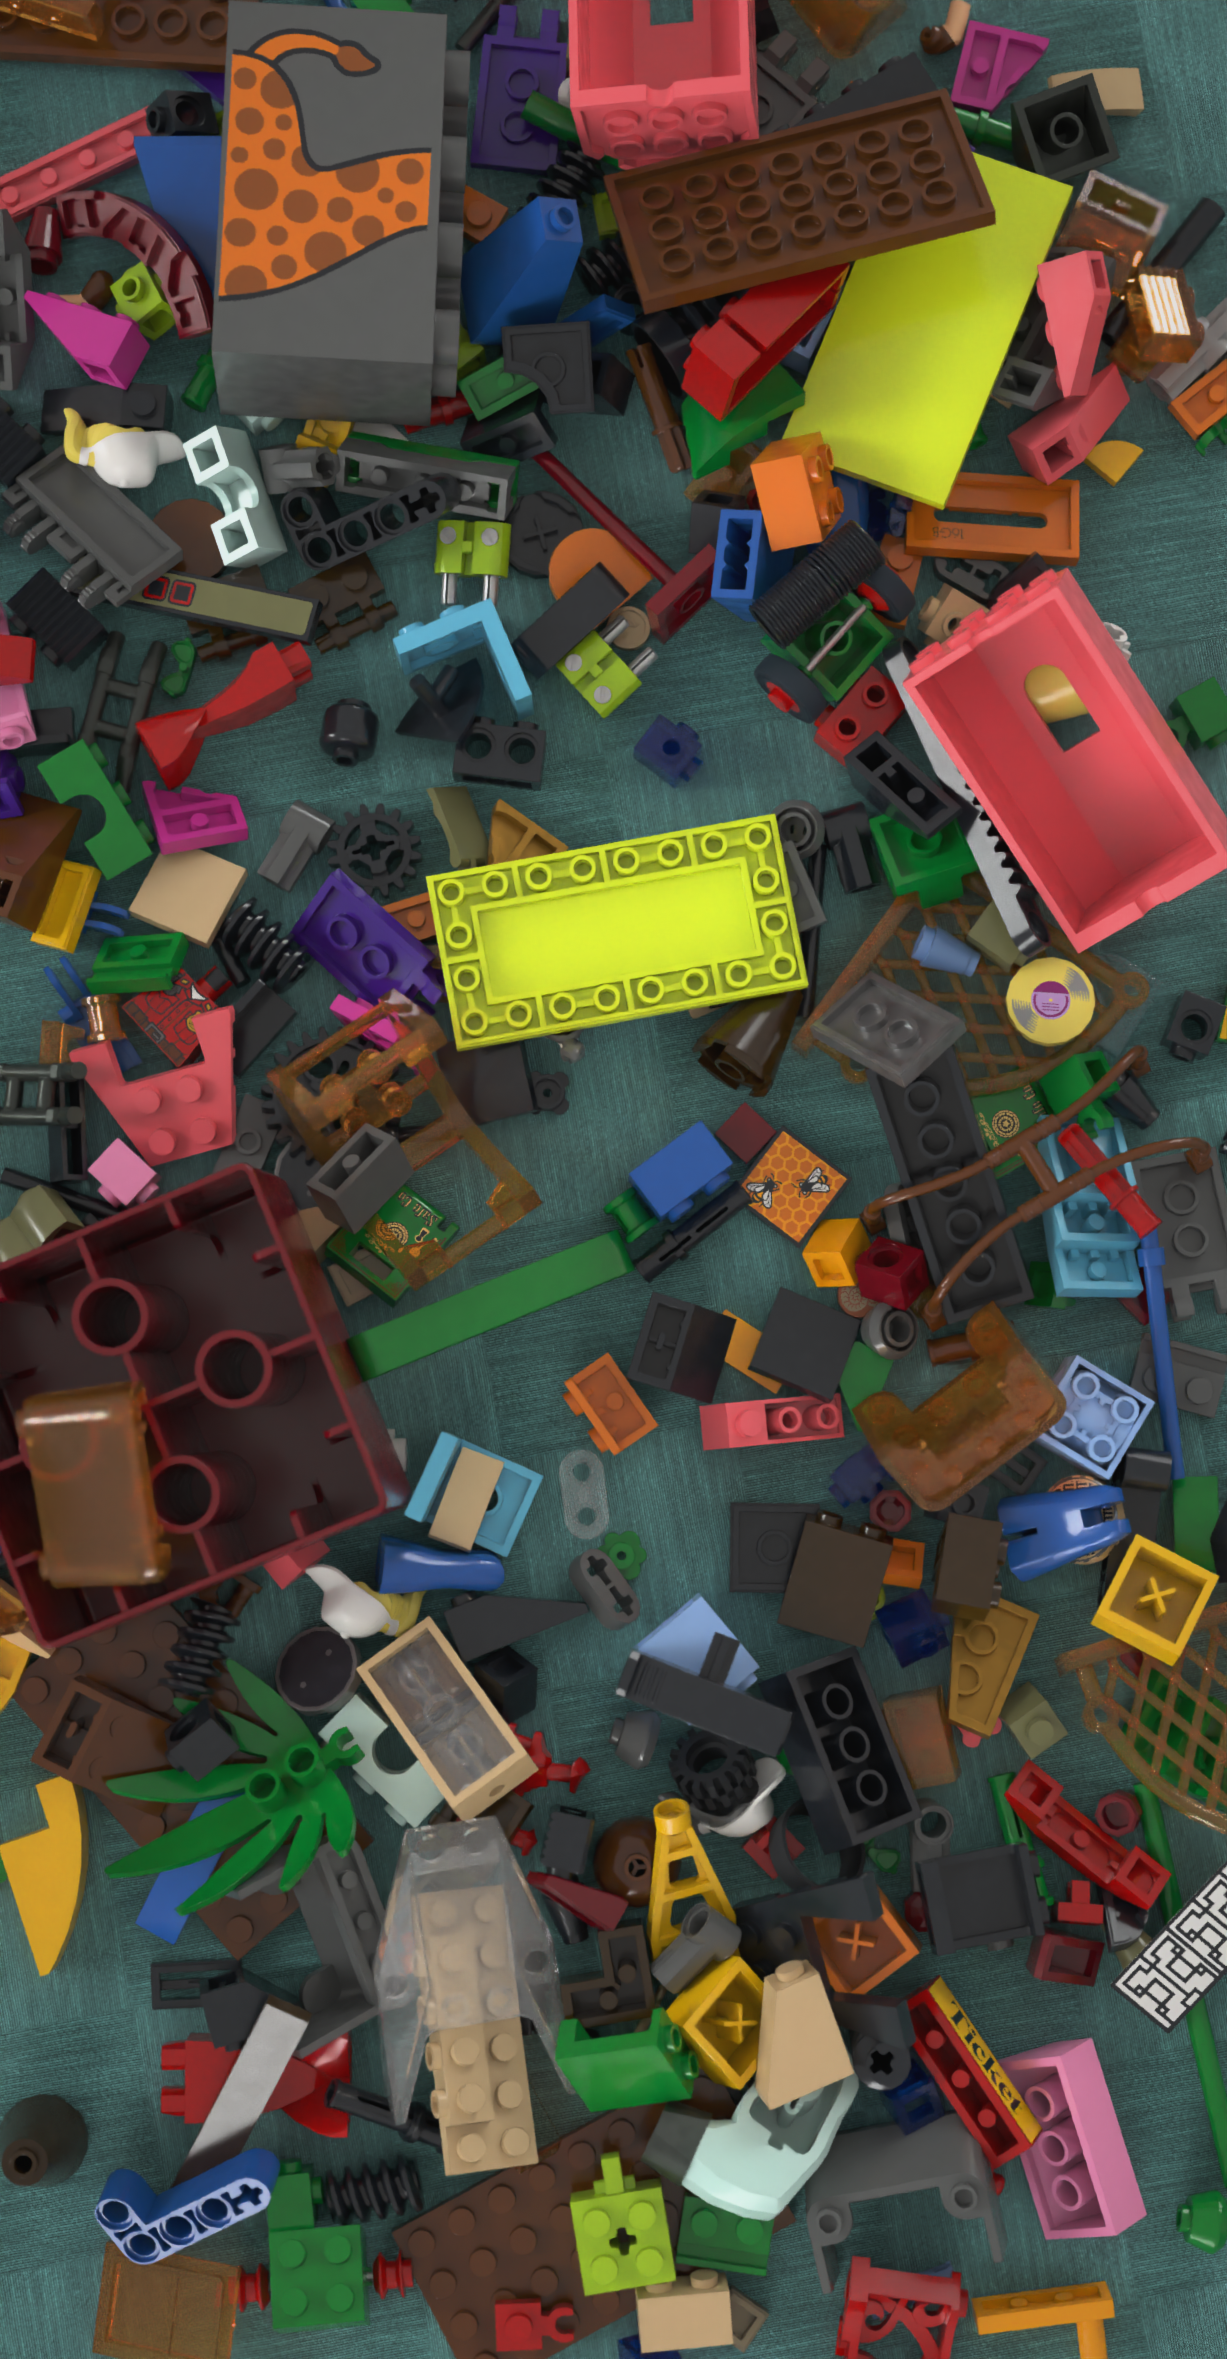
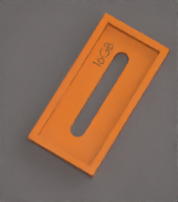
[904,472,1080,566]

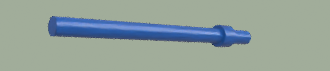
[1137,1212,1185,1480]

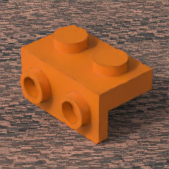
[562,1352,659,1456]

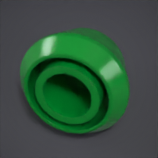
[1176,2190,1227,2254]

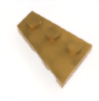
[947,1598,1040,1740]

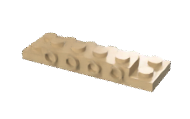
[412,1885,539,2176]

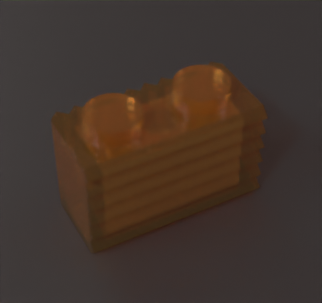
[1121,264,1205,364]

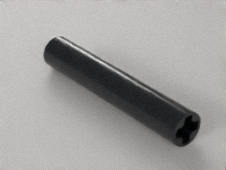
[1101,197,1225,350]

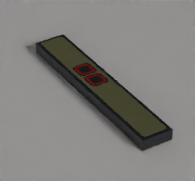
[70,554,323,646]

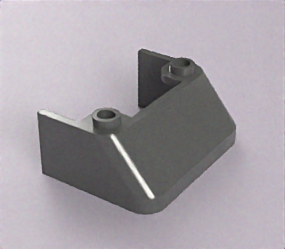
[225,1835,409,2059]
[804,2109,1008,2294]

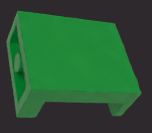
[554,2008,699,2112]

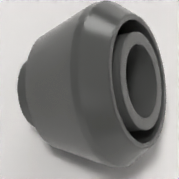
[771,800,825,859]
[861,1302,919,1360]
[608,1710,661,1770]

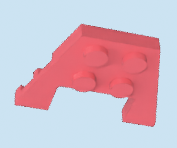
[69,1004,236,1167]

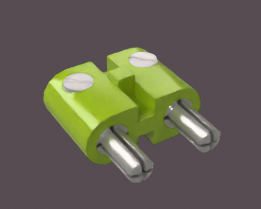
[434,520,512,607]
[555,615,658,719]

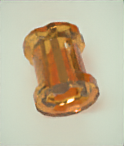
[81,993,127,1044]

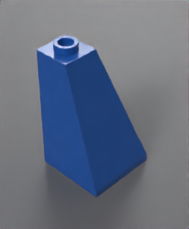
[134,136,222,299]
[461,196,583,346]

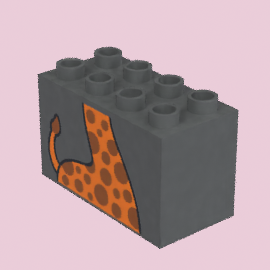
[211,0,471,426]

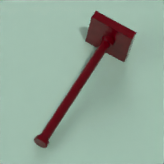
[531,450,716,645]

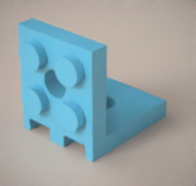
[392,598,534,721]
[404,1431,544,1557]

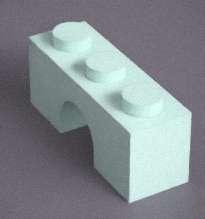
[182,425,288,568]
[318,1691,444,1829]

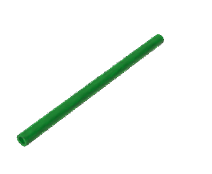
[1133,1780,1227,2188]

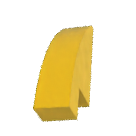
[0,1776,89,1977]

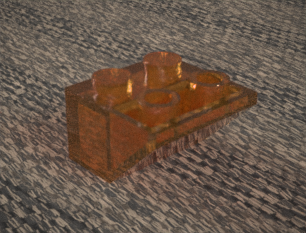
[1054,168,1169,300]

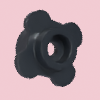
[531,1071,569,1115]

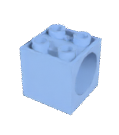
[1020,1355,1155,1480]
[633,1593,760,1726]

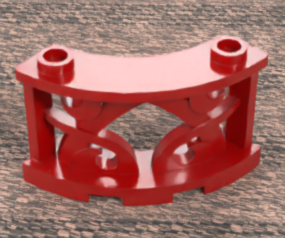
[835,2256,968,2359]

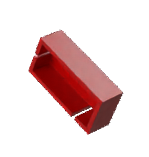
[681,262,851,422]

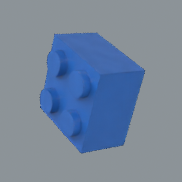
[628,1120,733,1224]

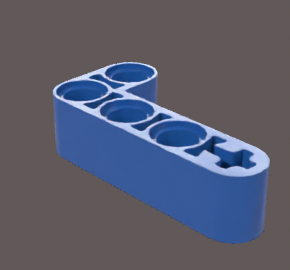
[95,2148,280,2265]

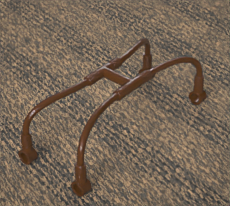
[858,1045,1213,1333]

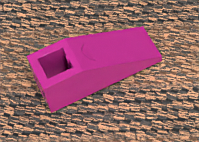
[24,290,150,390]

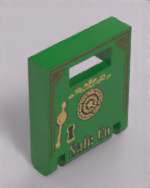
[970,1062,1055,1180]
[324,1184,460,1308]

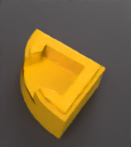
[1083,440,1144,487]

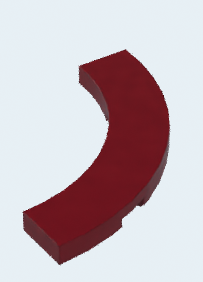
[56,190,214,339]

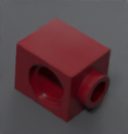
[855,1236,929,1311]

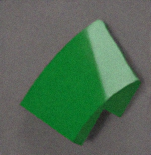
[681,364,806,480]
[1113,1669,1227,1814]

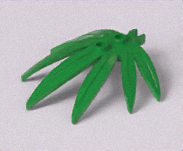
[104,1659,365,1916]

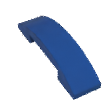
[135,1764,246,1945]

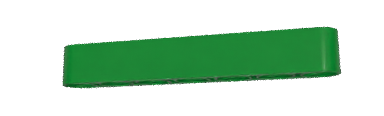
[346,1229,635,1382]

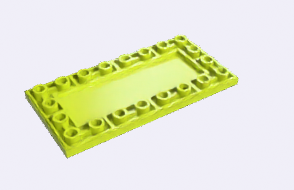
[782,152,1073,510]
[426,813,809,1052]

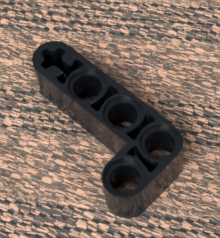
[280,472,461,571]
[1097,1447,1172,1609]

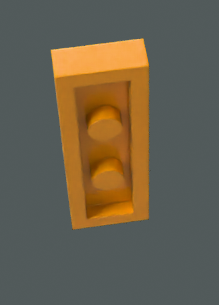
[971,2281,1115,2359]

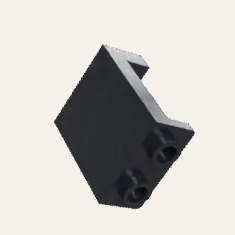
[914,1841,1050,1956]

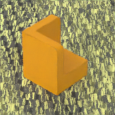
[802,1218,871,1287]

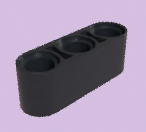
[511,561,630,680]

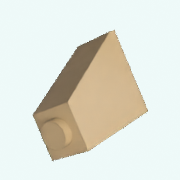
[755,1960,854,2110]

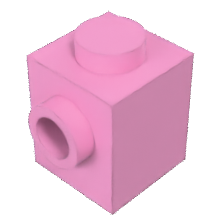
[87,1137,162,1208]

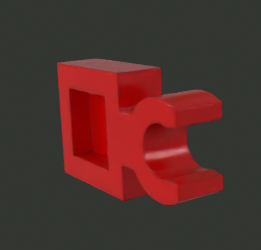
[495,2298,574,2352]

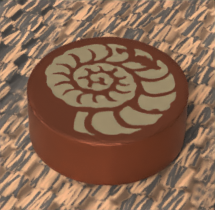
[837,1283,880,1318]

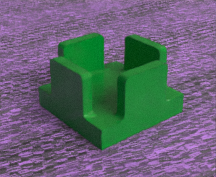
[869,814,980,909]

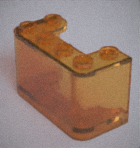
[852,1300,1066,1512]

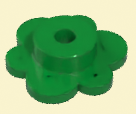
[597,1531,647,1580]

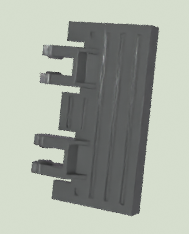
[1,444,183,610]

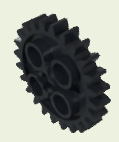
[261,1026,404,1166]

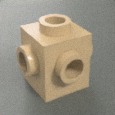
[917,583,989,646]

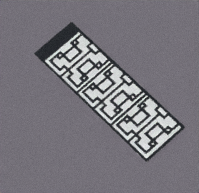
[1110,1861,1227,2033]

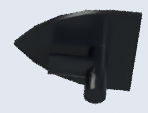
[395,658,484,744]

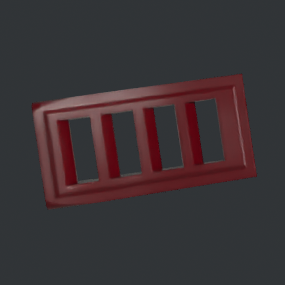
[525,1871,629,1932]

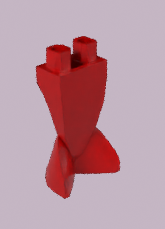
[135,641,313,791]
[161,2030,352,2138]

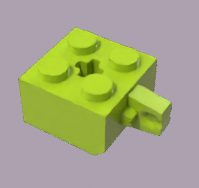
[570,2151,676,2296]

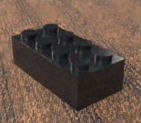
[758,1646,923,1855]

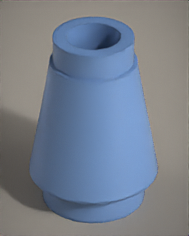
[911,925,981,977]

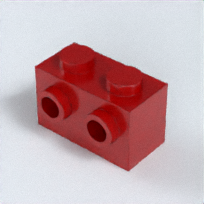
[813,666,907,768]

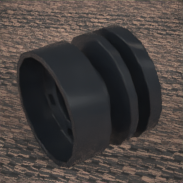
[631,297,723,400]

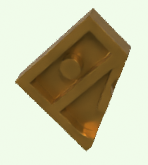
[486,799,569,866]

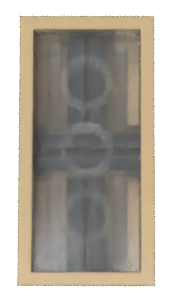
[356,1616,539,1824]

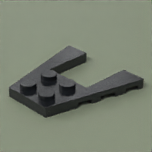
[732,1870,917,2050]

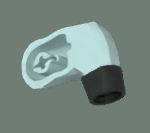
[640,2046,859,2221]

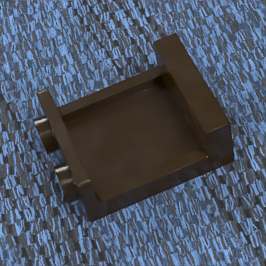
[777,1510,893,1648]

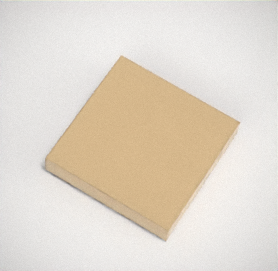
[128,849,248,949]

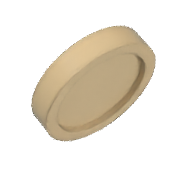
[607,606,650,651]

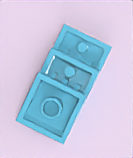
[1037,1115,1144,1298]

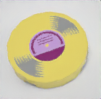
[1005,957,1095,1047]

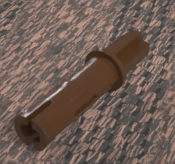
[625,342,691,473]

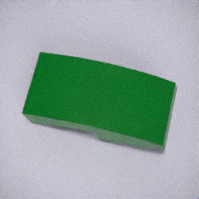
[1172,1476,1219,1573]

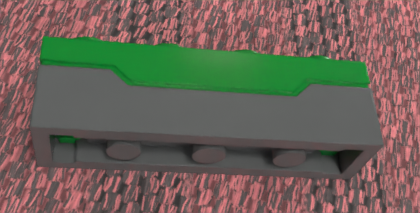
[335,431,520,521]

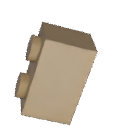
[635,2269,733,2353]

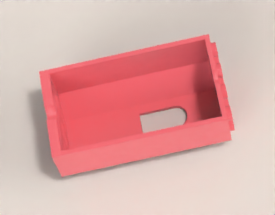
[568,0,759,170]
[902,567,1227,954]

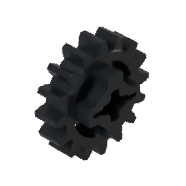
[327,803,423,899]

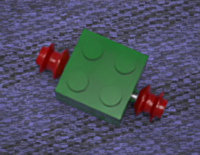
[230,2224,414,2334]

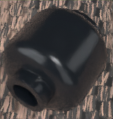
[319,698,380,767]

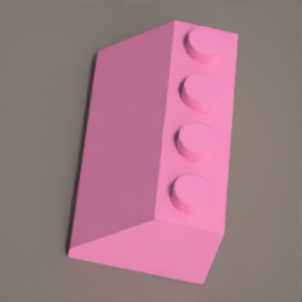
[997,2038,1147,2240]

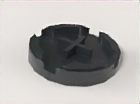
[500,491,583,579]

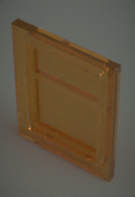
[92,2240,241,2359]

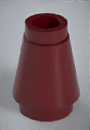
[24,206,63,276]

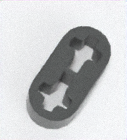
[933,557,1009,605]
[569,1549,640,1630]

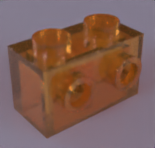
[881,1685,962,1790]

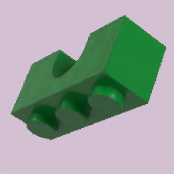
[37,738,156,881]

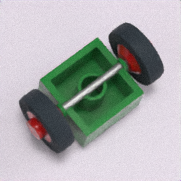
[754,564,916,724]

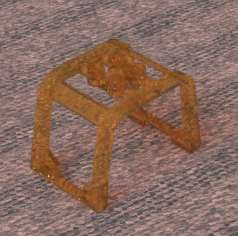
[265,988,542,1291]

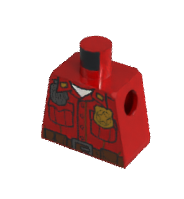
[122,965,233,1068]

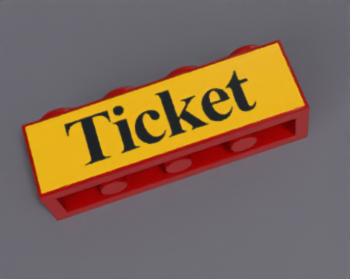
[903,1975,1043,2169]

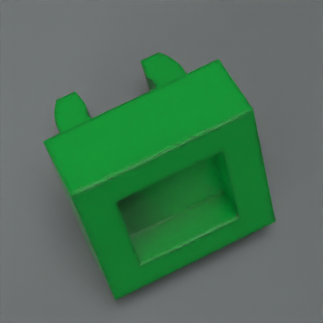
[1024,1261,1076,1310]

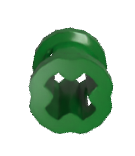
[602,1187,660,1245]

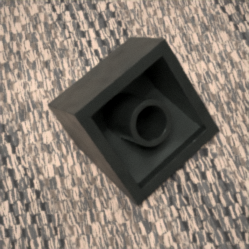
[1010,73,1120,182]

